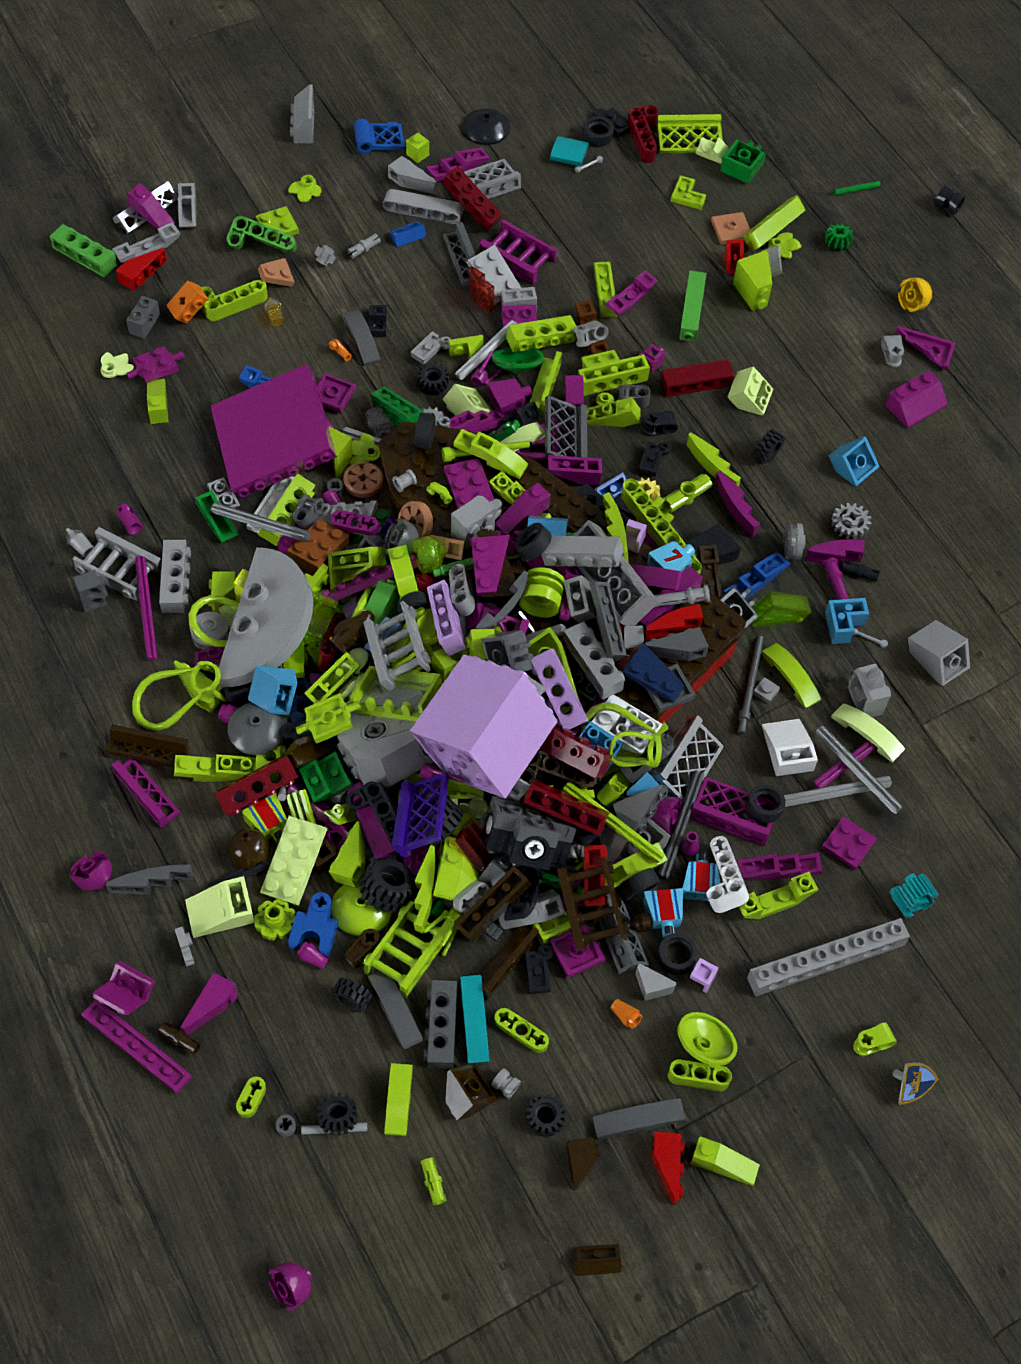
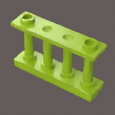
[363,901,451,998]

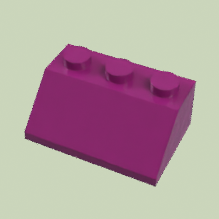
[885,370,948,429]

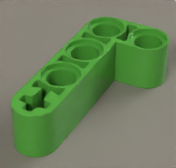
[227,216,297,253]

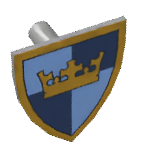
[893,1063,938,1105]

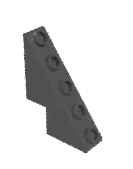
[599,785,668,865]

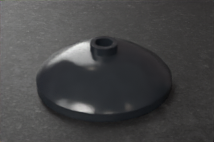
[462,108,510,145]

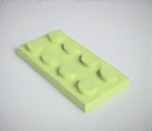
[260,816,327,906]

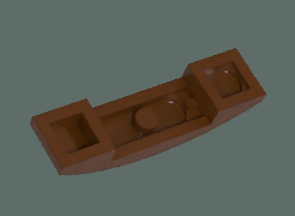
[575,300,610,355]

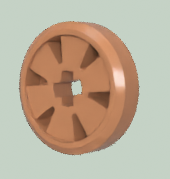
[343,462,383,498]
[398,501,433,542]

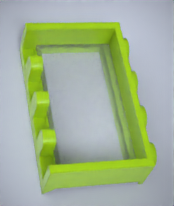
[350,666,443,721]

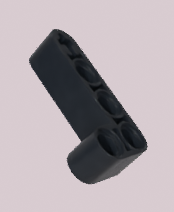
[346,781,413,853]

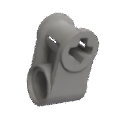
[573,321,608,347]
[881,335,904,367]

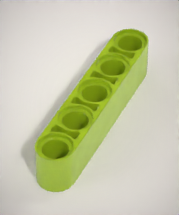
[742,195,805,251]

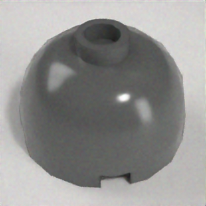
[384,518,420,554]

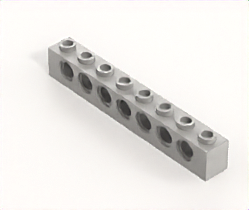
[747,918,910,997]

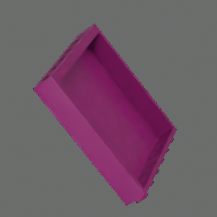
[211,364,337,499]

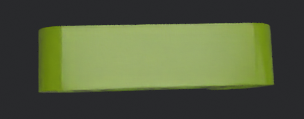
[201,280,268,321]

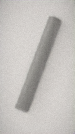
[301,1122,367,1135]

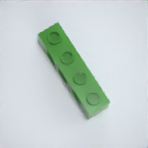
[50,224,117,277]

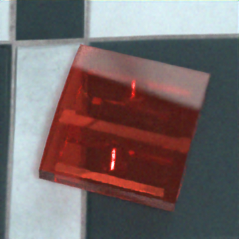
[469,266,495,313]
[455,818,494,873]

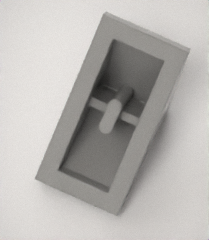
[635,963,676,1001]

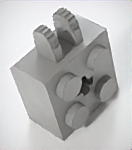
[451,496,502,550]
[848,664,891,717]

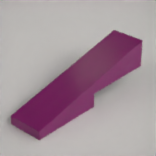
[638,566,703,629]

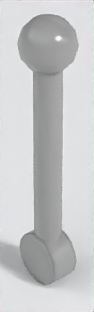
[575,156,603,173]
[853,628,888,648]

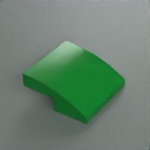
[299,751,353,803]

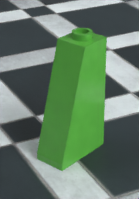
[679,271,706,342]

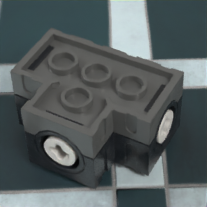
[481,796,576,871]

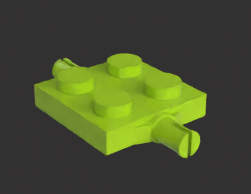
[295,693,361,743]

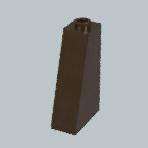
[477,529,520,603]

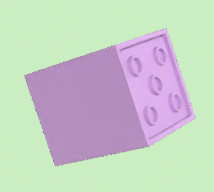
[410,655,557,798]

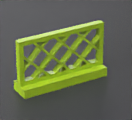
[656,114,723,154]

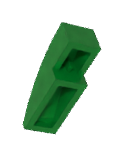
[195,490,238,543]

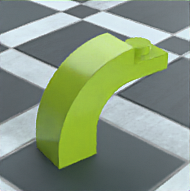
[387,545,422,610]

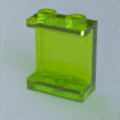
[302,591,338,647]

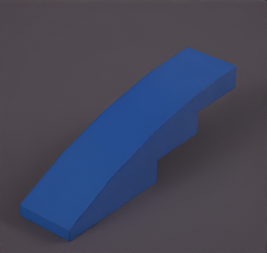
[722,552,790,600]

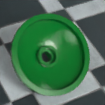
[492,347,544,374]

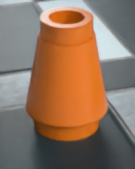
[611,999,642,1029]

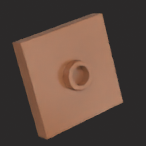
[711,212,750,245]

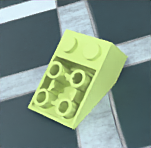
[185,876,254,938]

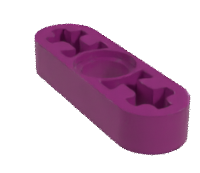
[330,510,381,535]

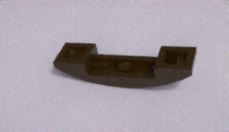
[698,544,722,598]

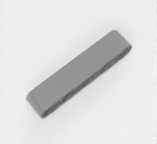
[382,189,464,224]

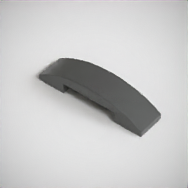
[342,309,380,366]
[475,571,528,629]

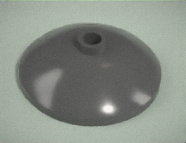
[228,702,287,755]

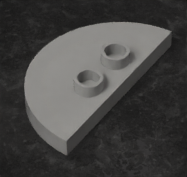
[219,547,313,687]

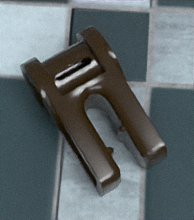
[345,929,380,969]

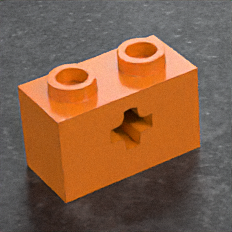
[166,281,208,324]

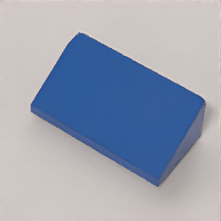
[388,221,426,247]
[594,473,627,499]

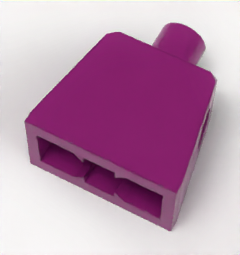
[488,379,532,416]

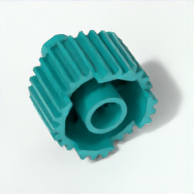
[889,873,939,918]

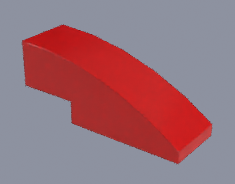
[644,604,703,641]
[583,845,607,907]

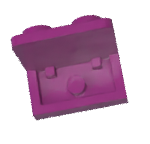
[92,961,155,1015]

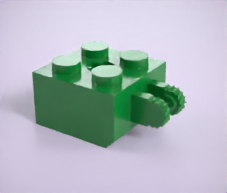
[720,139,766,184]

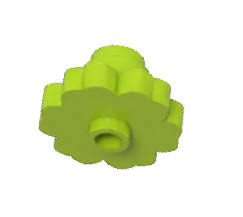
[254,899,295,941]

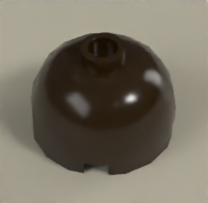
[229,828,271,869]

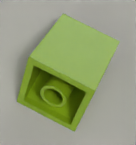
[733,250,772,311]

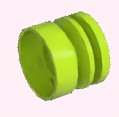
[519,567,565,618]

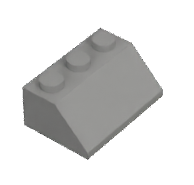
[290,85,314,143]

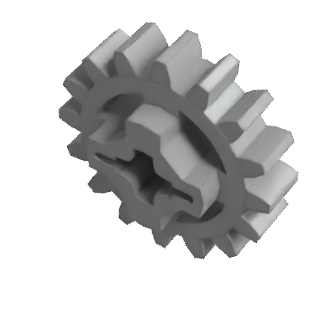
[831,503,872,540]

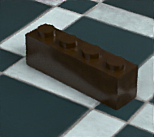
[454,866,532,943]

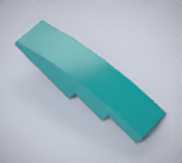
[460,975,489,1063]

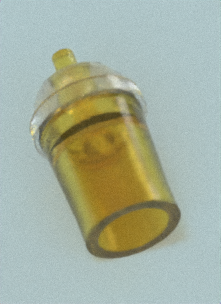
[264,297,285,327]

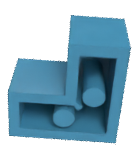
[825,598,869,644]

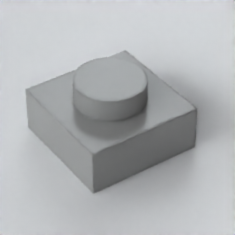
[753,677,780,704]

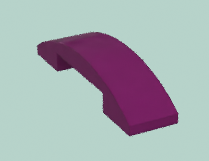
[606,270,658,316]

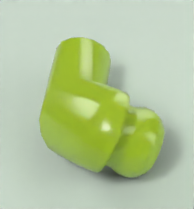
[427,482,453,504]

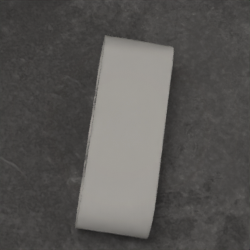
[449,564,475,616]

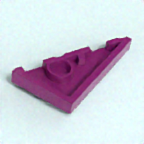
[896,326,956,371]

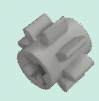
[314,245,336,266]

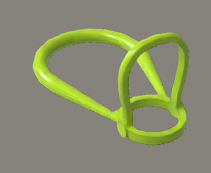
[188,595,239,647]
[132,661,228,731]

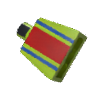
[242,793,287,844]

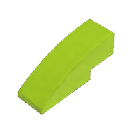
[385,1063,413,1136]

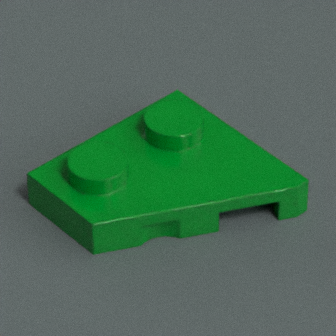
[488,420,520,442]

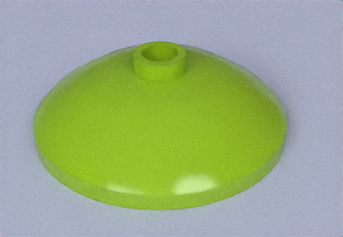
[331,879,392,937]
[678,1012,737,1066]

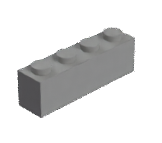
[541,536,624,567]

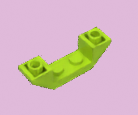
[738,872,818,919]

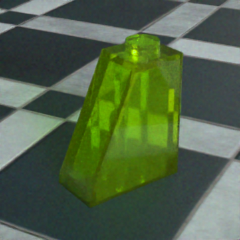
[753,591,811,627]

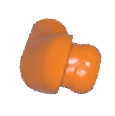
[328,339,352,361]

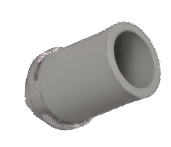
[66,528,94,558]

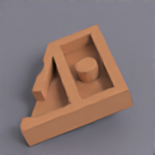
[258,258,294,287]

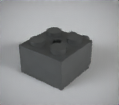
[718,587,758,628]
[481,630,533,671]

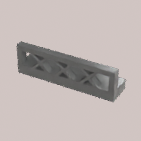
[443,222,479,286]
[589,581,627,662]
[597,892,649,975]

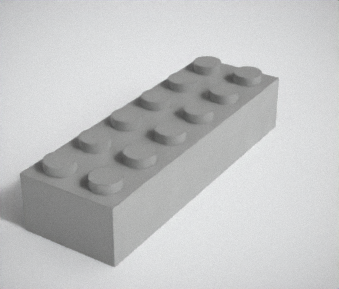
[573,520,659,626]

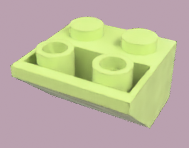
[728,366,773,415]

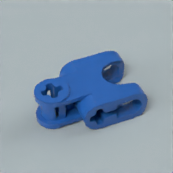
[288,892,338,957]

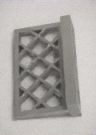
[464,159,521,199]
[650,715,724,804]

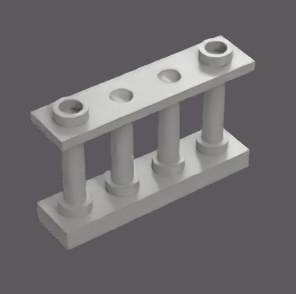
[73,527,162,601]
[363,601,430,692]

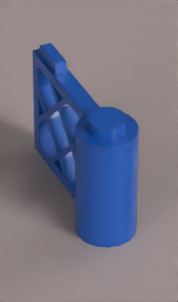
[353,119,405,154]

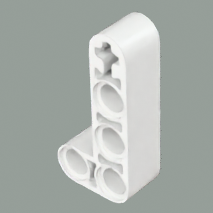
[706,836,749,913]

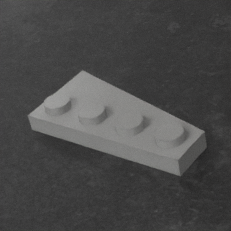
[315,500,379,536]

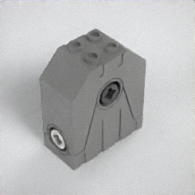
[337,688,434,786]

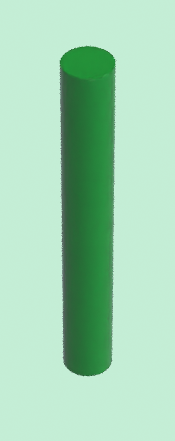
[833,181,881,196]

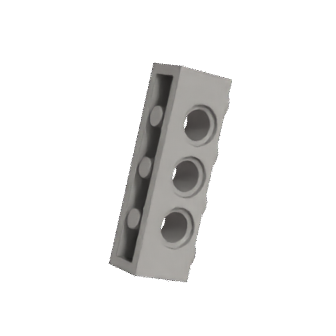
[159,540,191,613]
[563,622,625,700]

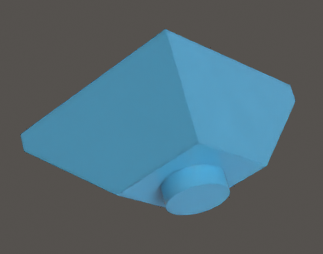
[829,437,880,486]

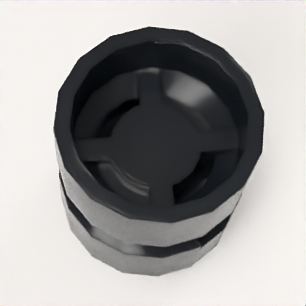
[934,186,965,215]

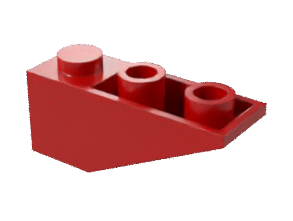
[116,248,167,291]
[652,1132,685,1205]

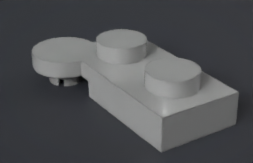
[411,331,452,365]

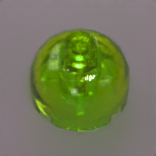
[413,535,446,574]

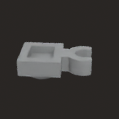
[175,926,195,966]

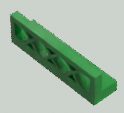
[370,386,424,426]

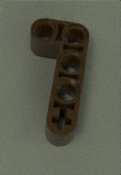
[523,750,597,789]

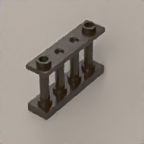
[557,857,630,952]

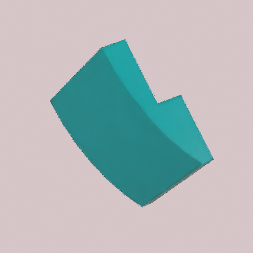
[550,136,589,166]

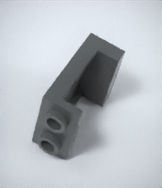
[620,733,675,784]

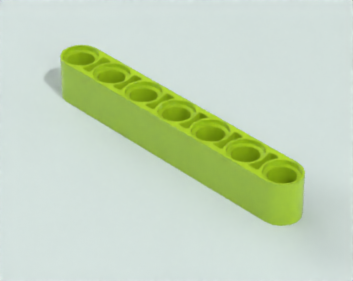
[621,479,702,574]

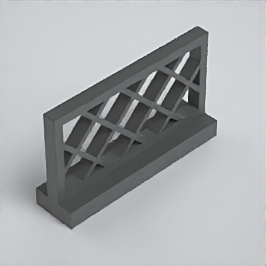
[545,395,587,458]

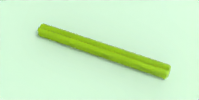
[563,782,664,863]

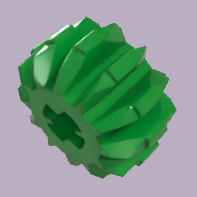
[825,223,853,251]

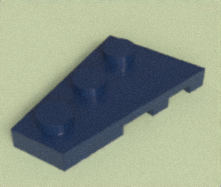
[623,643,684,703]

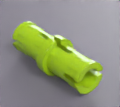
[420,1157,447,1205]

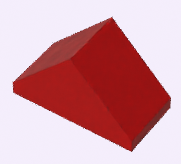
[723,239,744,274]

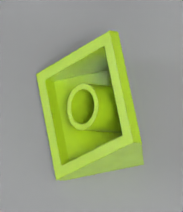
[329,427,353,477]

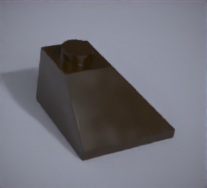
[446,1063,498,1120]

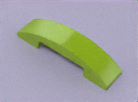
[761,643,821,709]

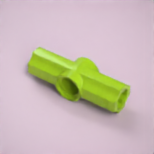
[663,474,712,513]

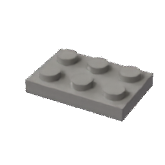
[466,245,521,305]

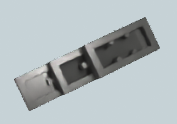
[106,864,193,895]
[368,971,423,1050]
[593,1098,686,1139]

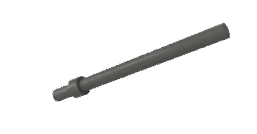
[737,636,764,735]

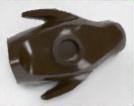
[330,610,375,654]

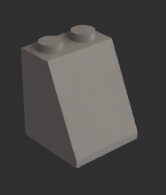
[908,620,970,686]

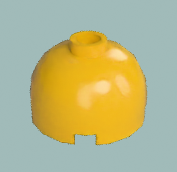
[898,277,932,312]

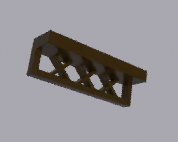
[105,724,189,768]
[286,735,341,769]
[480,926,539,1001]

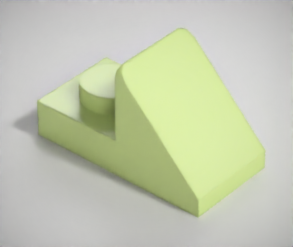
[696,137,729,164]

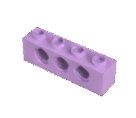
[427,580,466,656]
[531,648,589,730]

